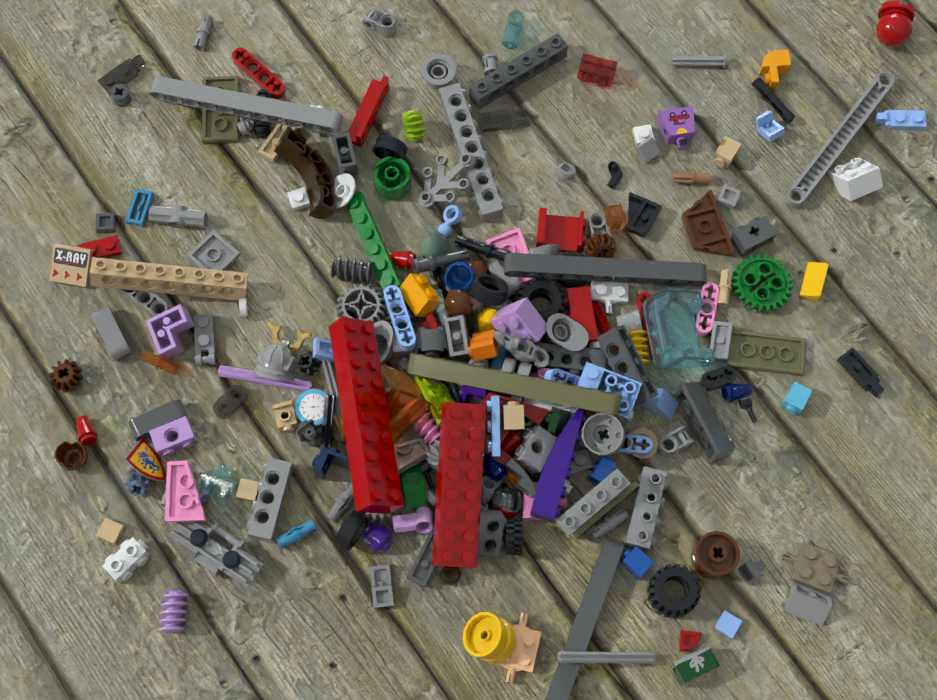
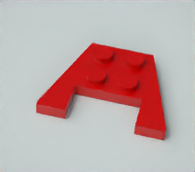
[481,392,549,474]

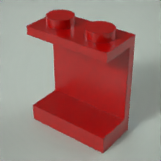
[536,208,587,253]

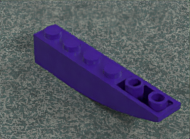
[530,408,587,522]

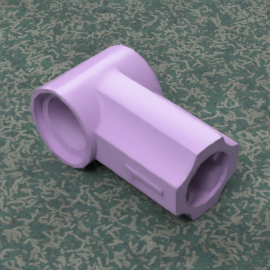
[393,507,433,534]

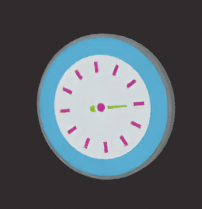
[294,388,327,426]

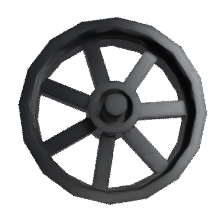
[372,135,408,160]

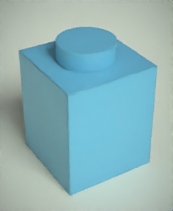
[781,382,813,415]

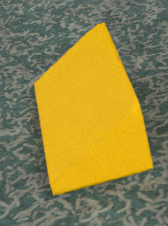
[799,262,829,301]

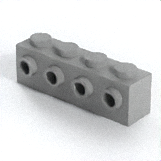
[624,466,669,552]

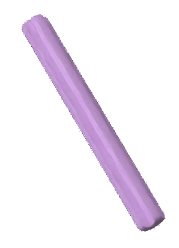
[218,365,312,391]

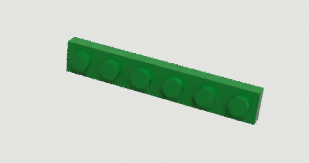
[346,191,402,291]

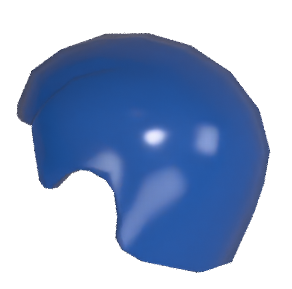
[444,262,475,291]

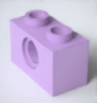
[149,416,197,457]

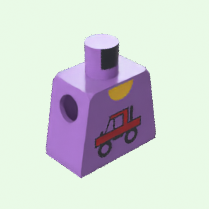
[657,106,695,151]

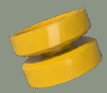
[463,612,516,663]

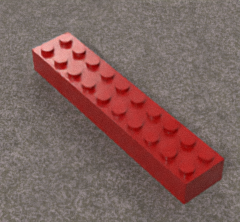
[329,317,403,514]

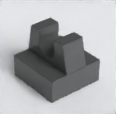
[738,559,766,585]

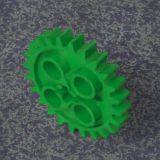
[732,253,794,313]

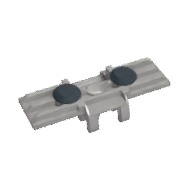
[168,521,264,588]

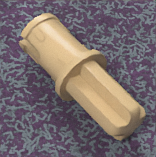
[717,269,732,307]

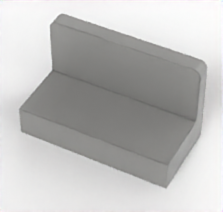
[784,581,832,625]

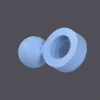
[438,205,463,238]

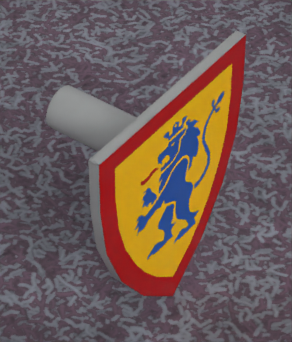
[125,438,166,481]

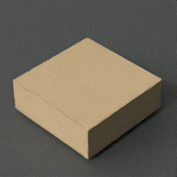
[236,478,259,502]
[96,518,124,545]

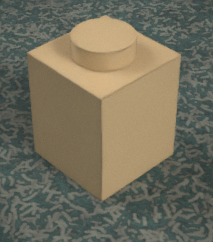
[503,401,524,431]

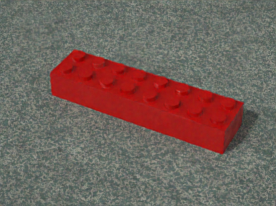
[432,402,486,568]

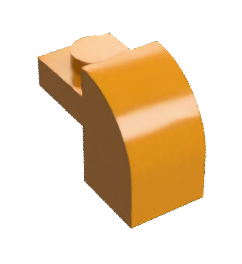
[759,49,791,91]

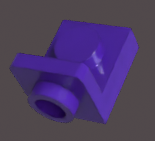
[459,385,490,403]

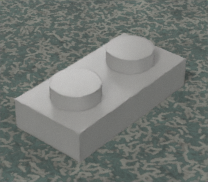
[708,321,734,361]

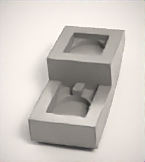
[369,564,394,608]

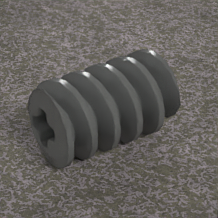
[331,255,372,285]

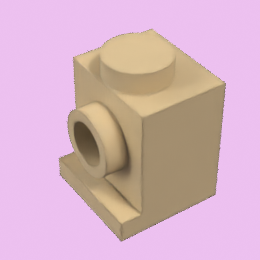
[714,136,741,169]
[272,400,298,433]

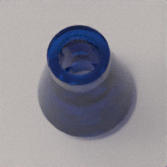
[721,383,752,402]
[483,453,507,482]

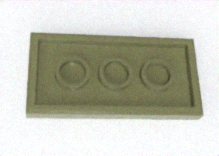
[202,76,240,144]
[726,330,806,377]

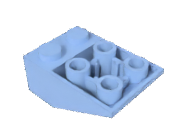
[577,362,642,419]

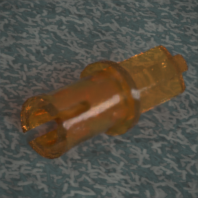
[140,350,179,375]

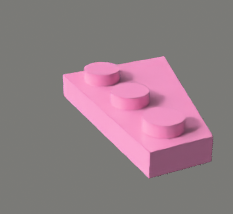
[485,227,536,285]
[165,461,207,523]

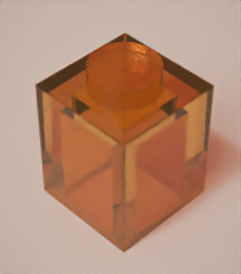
[602,203,627,232]

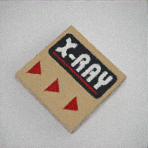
[49,243,93,287]

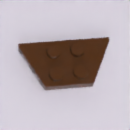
[681,190,735,256]

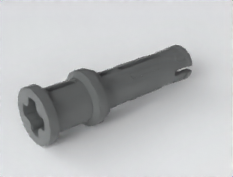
[412,248,470,274]

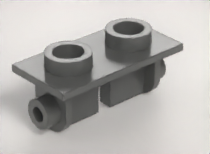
[296,419,319,447]

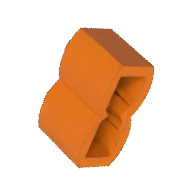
[468,329,499,362]

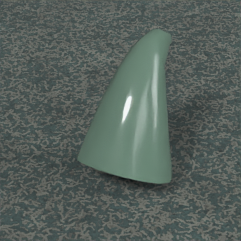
[421,228,452,258]

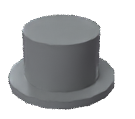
[420,53,456,90]

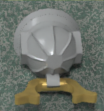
[253,322,312,381]

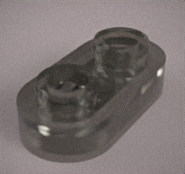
[213,385,248,419]

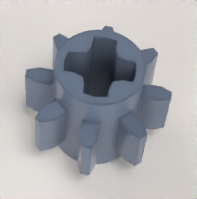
[125,472,151,496]

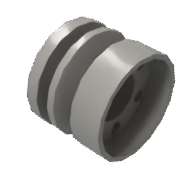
[582,413,625,456]

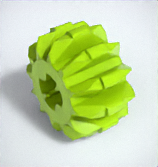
[402,110,425,141]

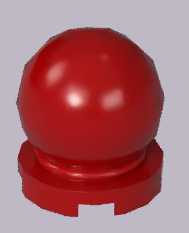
[876,0,915,47]

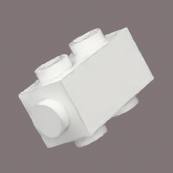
[102,537,150,583]

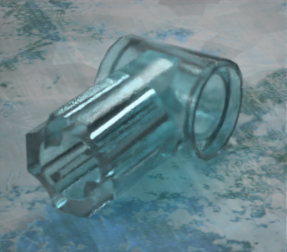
[502,10,524,49]

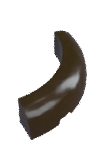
[274,127,337,219]

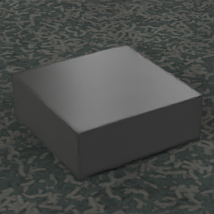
[96,213,116,233]

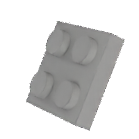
[187,230,241,271]

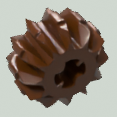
[584,232,617,258]
[48,359,83,393]

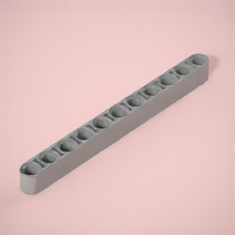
[149,76,343,135]

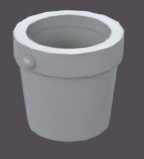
[616,309,643,332]

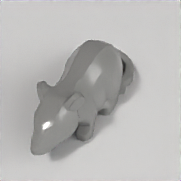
[493,331,549,368]

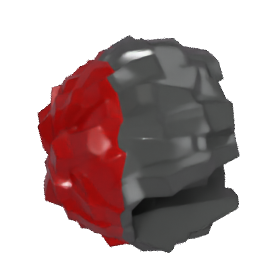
[491,487,523,518]

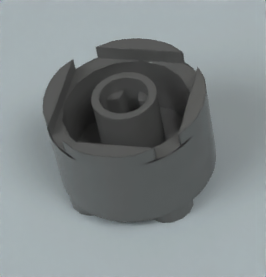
[413,327,451,360]

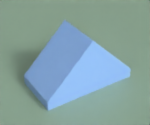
[639,388,679,420]

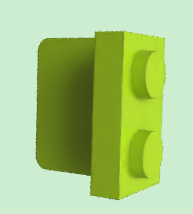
[415,375,455,426]

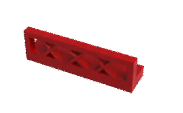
[348,75,389,148]

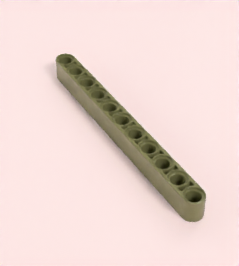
[407,353,622,415]

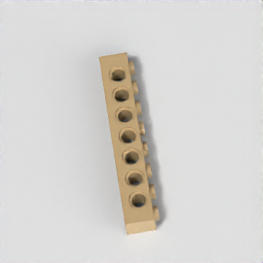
[89,257,248,301]

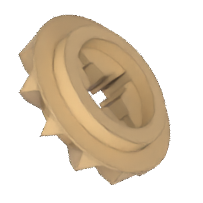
[627,428,658,459]

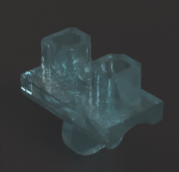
[198,463,239,498]

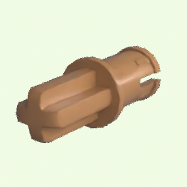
[673,170,710,185]

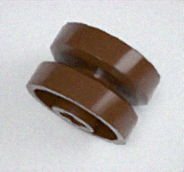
[691,531,740,580]

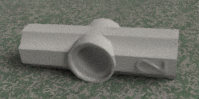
[149,205,208,229]

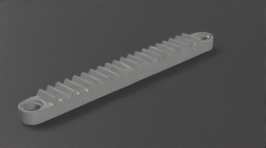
[786,71,895,207]

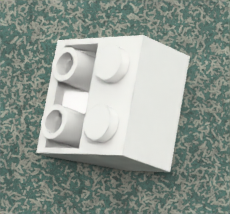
[828,158,883,201]

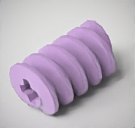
[158,589,189,633]

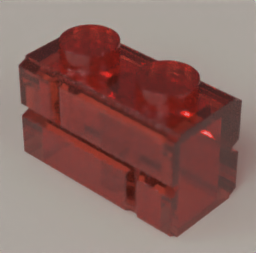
[577,53,618,88]

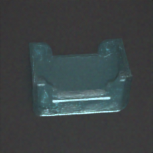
[643,286,716,370]

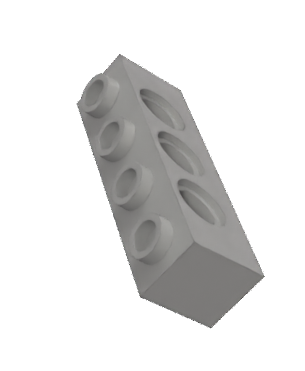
[246,458,294,543]
[555,468,631,537]

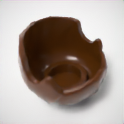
[444,289,473,317]
[54,441,88,471]

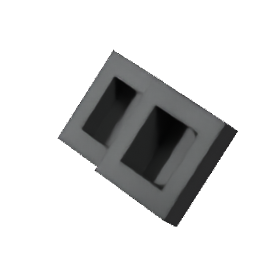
[504,459,536,498]

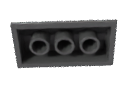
[675,382,735,464]

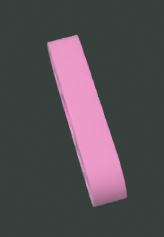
[694,282,719,336]

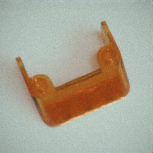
[333,364,432,445]

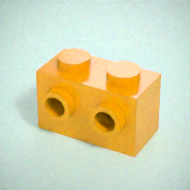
[399,273,442,317]

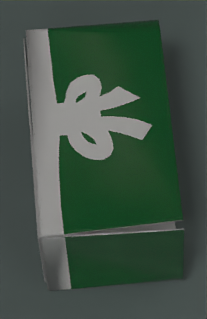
[671,645,720,686]

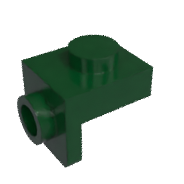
[544,407,571,433]

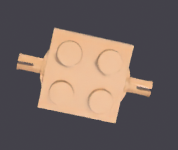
[492,613,542,684]

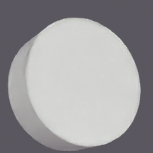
[239,298,248,318]

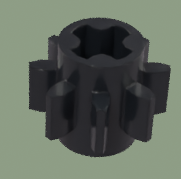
[297,350,322,376]

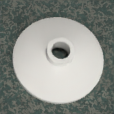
[334,173,356,208]

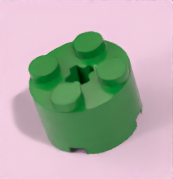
[373,156,411,201]

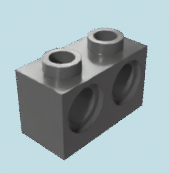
[477,509,507,556]

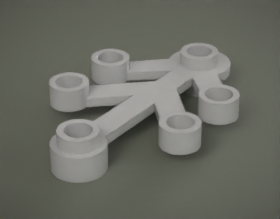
[418,153,476,208]

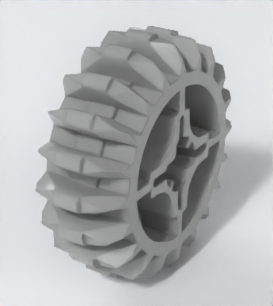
[336,282,387,323]

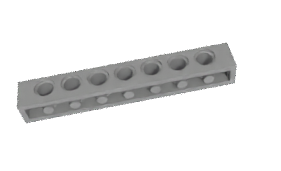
[439,83,505,222]

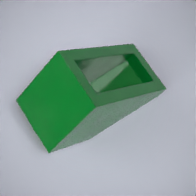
[401,466,427,510]

